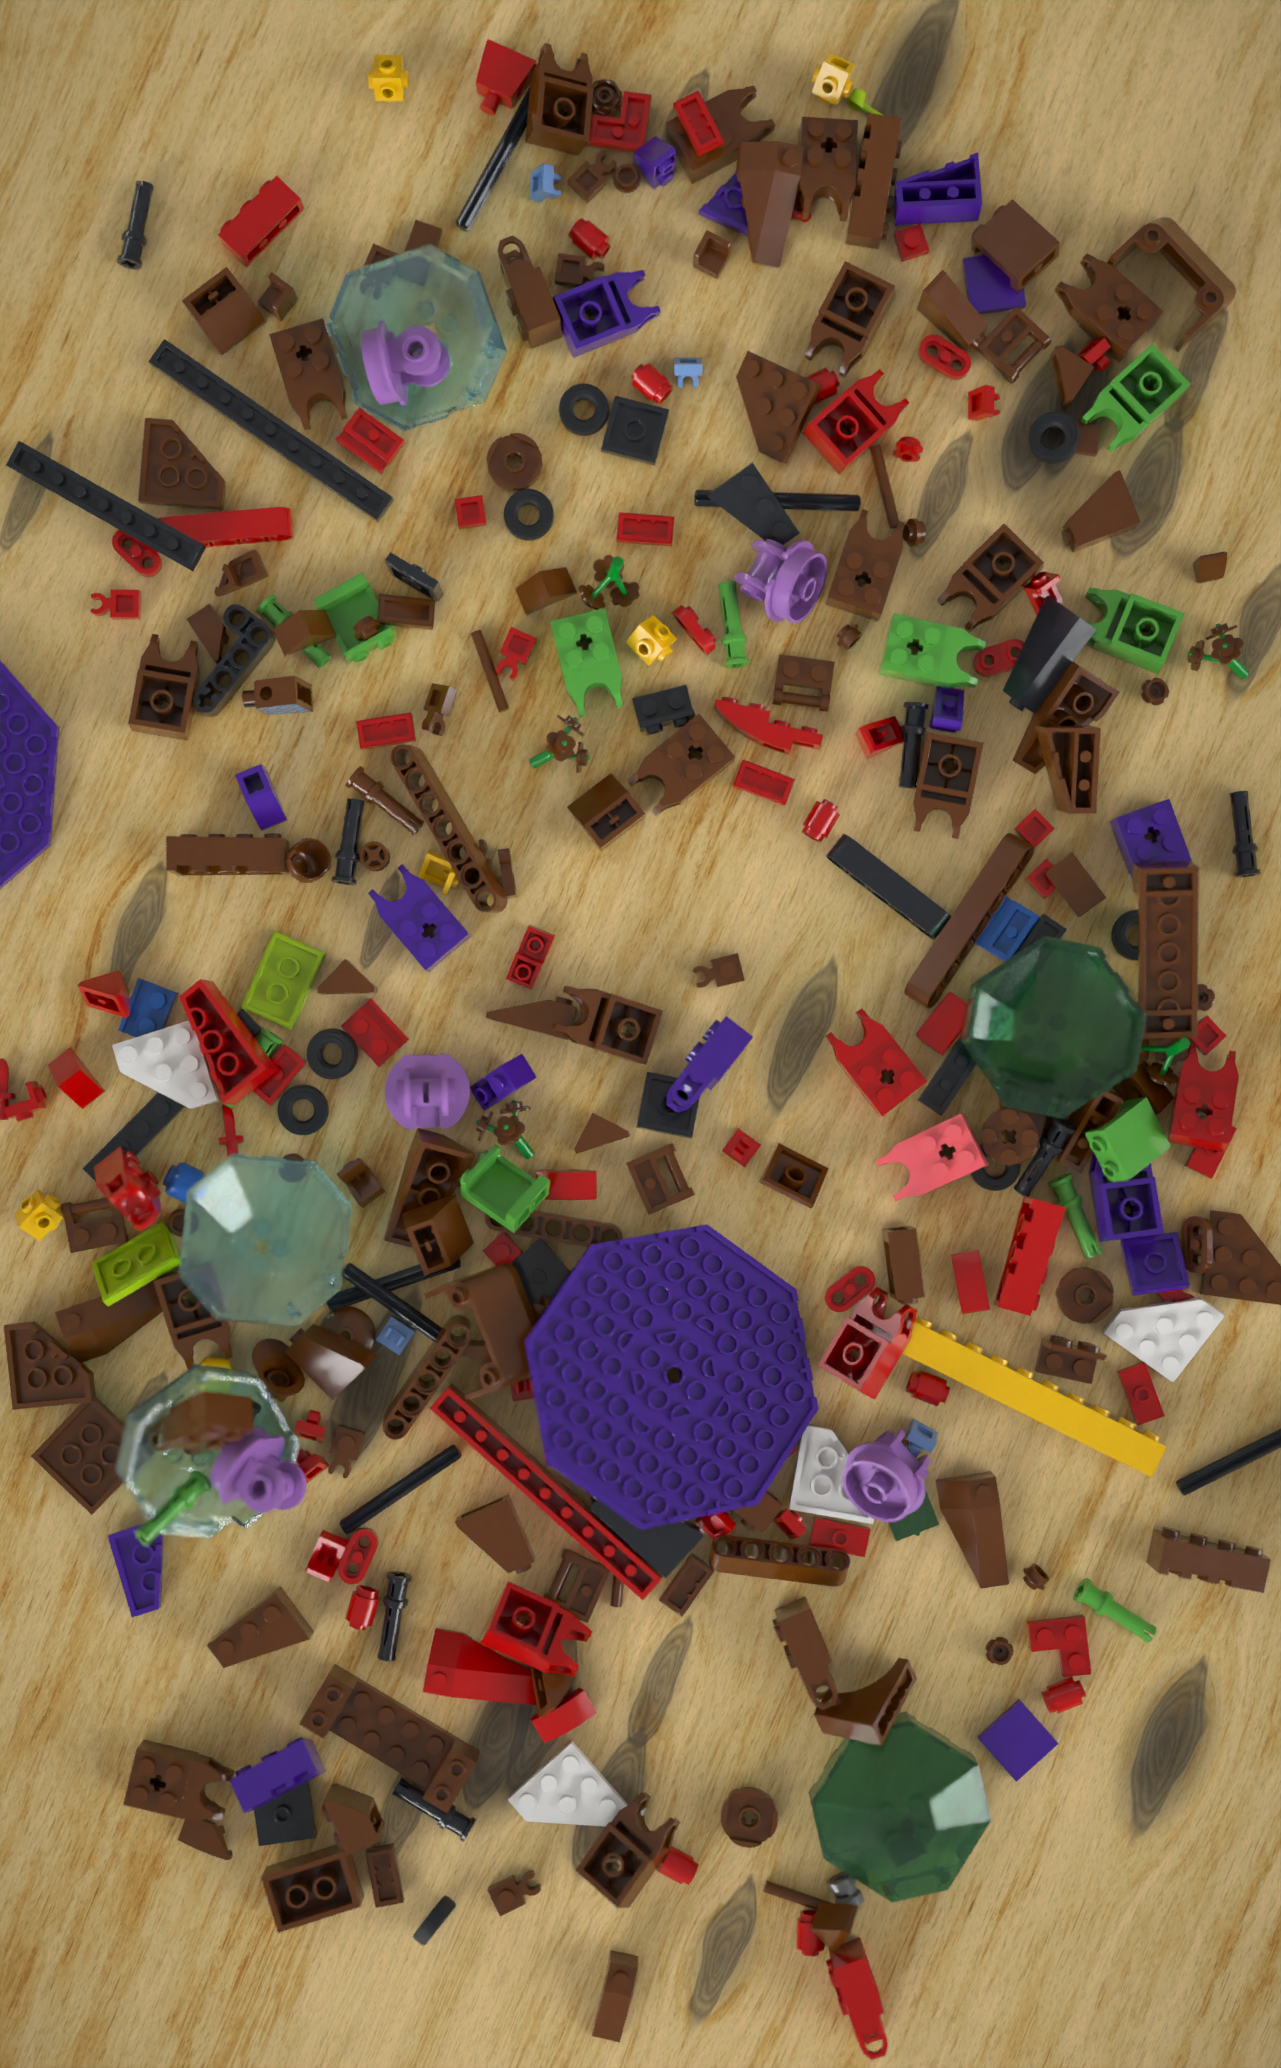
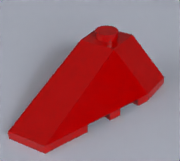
[422,1628,537,1705]

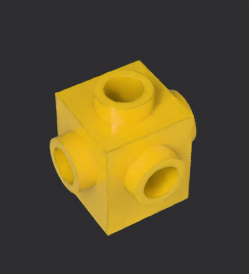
[811,53,856,105]
[368,55,409,102]
[625,615,677,666]
[14,1189,63,1241]

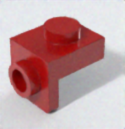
[1023,571,1064,616]
[3,1081,47,1122]
[305,1530,349,1582]

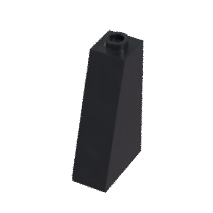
[1003,595,1096,713]
[590,1495,704,1578]

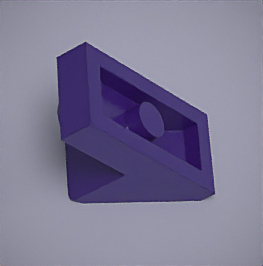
[929,686,964,733]

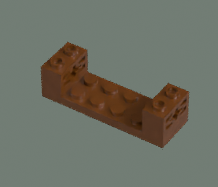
[1133,861,1199,1039]
[299,1664,480,1813]

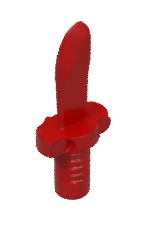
[0,1058,16,1120]
[218,1104,244,1165]

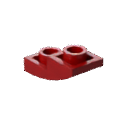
[506,925,555,990]
[536,1169,597,1200]
[951,1250,990,1315]
[530,1687,597,1743]

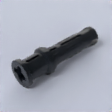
[117,180,154,270]
[898,702,929,789]
[1230,791,1261,878]
[331,798,365,885]
[1014,1116,1077,1197]
[377,1571,412,1661]
[392,1778,476,1842]

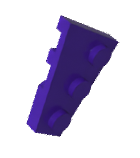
[698,171,748,237]
[108,1523,164,1617]

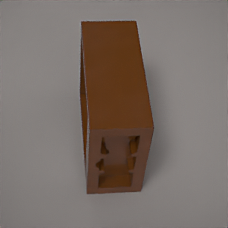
[882,1226,925,1305]

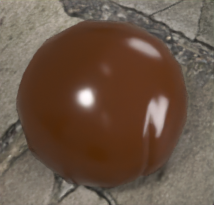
[285,838,331,883]

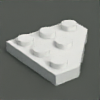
[112,1020,219,1109]
[1103,1297,1225,1382]
[789,1425,874,1524]
[508,1740,628,1827]

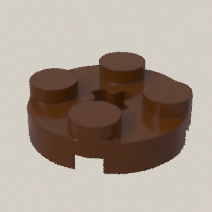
[487,433,543,491]
[980,1108,1038,1166]
[1055,1267,1114,1324]
[721,1787,778,1848]

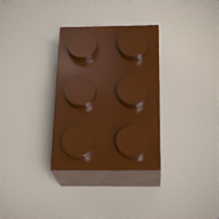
[261,1844,365,1933]

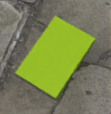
[240,931,327,1030]
[92,1220,182,1306]

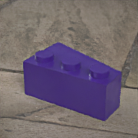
[893,152,982,225]
[230,1737,326,1813]

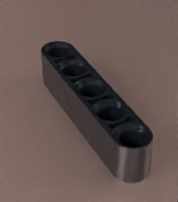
[826,834,951,940]

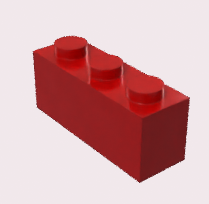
[218,175,304,268]

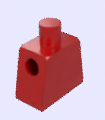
[476,39,537,116]

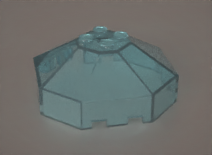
[326,244,507,431]
[178,1154,352,1326]
[114,1364,300,1539]

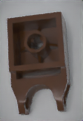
[525,43,593,156]
[666,86,775,184]
[797,116,858,222]
[498,235,562,349]
[1054,254,1164,363]
[805,261,895,378]
[269,318,348,431]
[825,509,905,621]
[938,524,1044,633]
[128,634,200,741]
[627,713,735,816]
[913,733,984,839]
[551,986,663,1065]
[153,1260,233,1371]
[150,1390,254,1455]
[772,1597,838,1710]
[123,1740,235,1821]
[576,1792,680,1908]

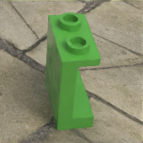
[313,573,398,663]
[1085,1097,1171,1182]
[460,1144,550,1233]

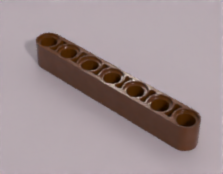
[390,744,508,913]
[904,833,1035,1009]

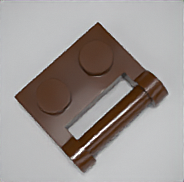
[977,306,1052,384]
[772,654,835,712]
[626,1143,695,1215]
[61,1198,128,1253]
[543,1548,610,1623]

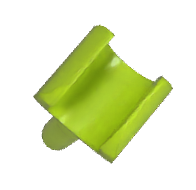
[848,88,882,115]

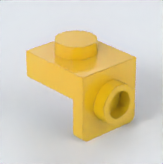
[418,849,459,896]

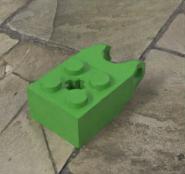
[1081,343,1191,453]
[1085,587,1185,674]
[550,608,623,718]
[878,613,986,689]

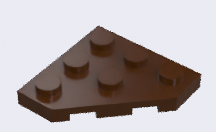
[736,351,822,464]
[138,418,226,510]
[1200,1210,1281,1305]
[4,1321,96,1410]

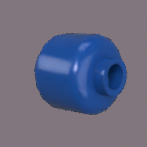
[162,1162,207,1204]

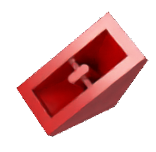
[855,716,904,759]
[77,970,130,1018]
[48,1048,105,1109]

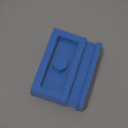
[976,896,1040,965]
[118,978,178,1037]

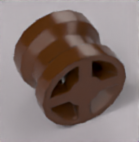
[360,841,390,871]

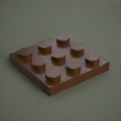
[31,1397,153,1515]

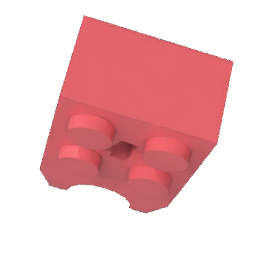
[876,1114,989,1201]

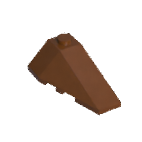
[736,141,804,268]
[1013,661,1120,774]
[384,1128,475,1247]
[55,1280,163,1362]
[935,1471,1009,1589]

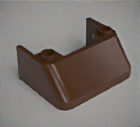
[1107,217,1236,352]
[424,1263,537,1400]

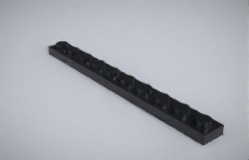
[148,339,394,522]

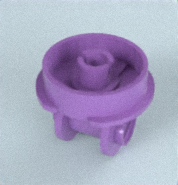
[361,321,451,406]
[734,539,827,623]
[385,1053,470,1130]
[210,1426,306,1513]
[842,1428,931,1522]

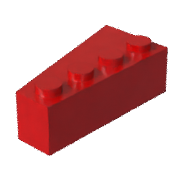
[179,979,278,1105]
[994,1196,1066,1316]

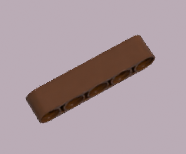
[485,1210,622,1247]
[383,1315,471,1440]
[709,1535,850,1587]

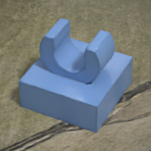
[530,164,562,202]
[674,357,702,388]
[376,1315,416,1355]
[906,1418,938,1457]

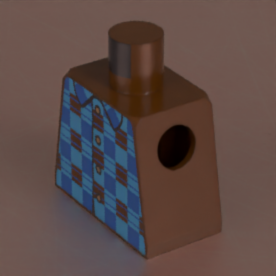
[242,676,313,715]

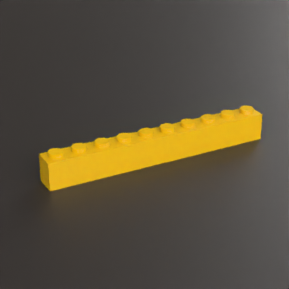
[902,1316,1167,1477]

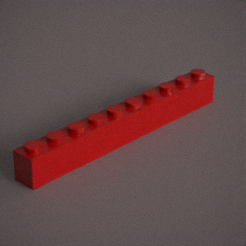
[429,1383,662,1601]

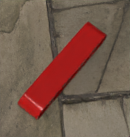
[157,507,293,548]

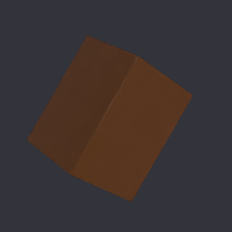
[759,1143,829,1209]

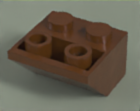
[182,267,266,355]
[567,773,645,851]
[402,1194,474,1276]
[322,1783,385,1855]

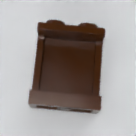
[971,199,1060,293]

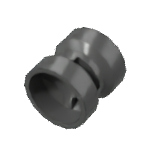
[827,1870,864,1906]

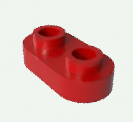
[918,335,971,380]
[112,530,162,577]
[672,605,717,656]
[973,639,1024,677]
[824,1266,875,1312]
[338,1528,379,1584]

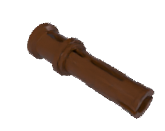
[345,766,425,836]

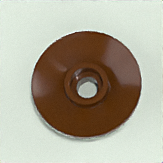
[320,1306,375,1350]

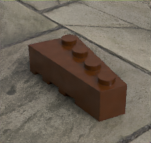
[846,113,902,249]
[166,833,289,876]
[1146,1527,1271,1593]

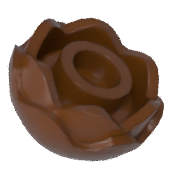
[592,79,622,115]

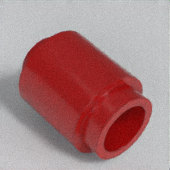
[568,218,611,260]
[631,363,673,405]
[806,368,840,405]
[802,799,840,843]
[906,1370,950,1406]
[345,1585,380,1630]
[1041,1676,1086,1714]
[657,1845,699,1885]
[796,1910,825,1956]

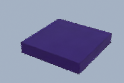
[962,255,1026,314]
[1120,1232,1190,1296]
[977,1699,1058,1782]

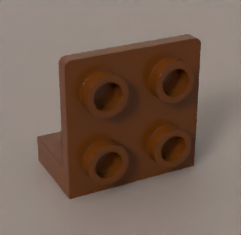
[1035,1335,1107,1384]

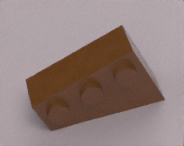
[1035,725,1101,814]
[207,1587,314,1668]

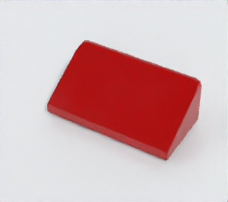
[916,992,977,1056]

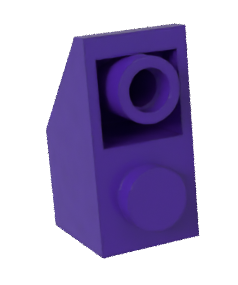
[633,136,676,190]
[235,764,287,831]
[470,1054,537,1111]

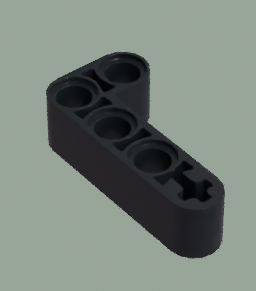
[193,604,275,717]

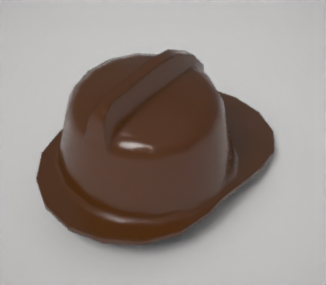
[252,1339,305,1403]

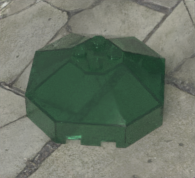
[961,936,1147,1119]
[808,1712,991,1903]

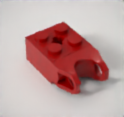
[802,369,909,475]
[825,1008,927,1117]
[1167,1044,1239,1152]
[94,1146,162,1231]
[818,1287,917,1400]
[480,1581,592,1677]
[826,1938,888,2060]

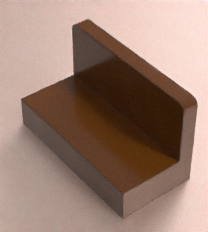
[1046,852,1106,917]
[1107,1059,1174,1115]

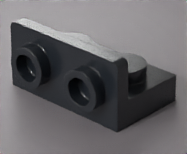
[632,685,695,735]

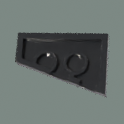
[706,462,800,545]

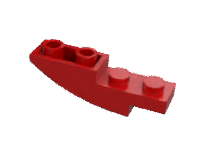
[714,697,823,755]

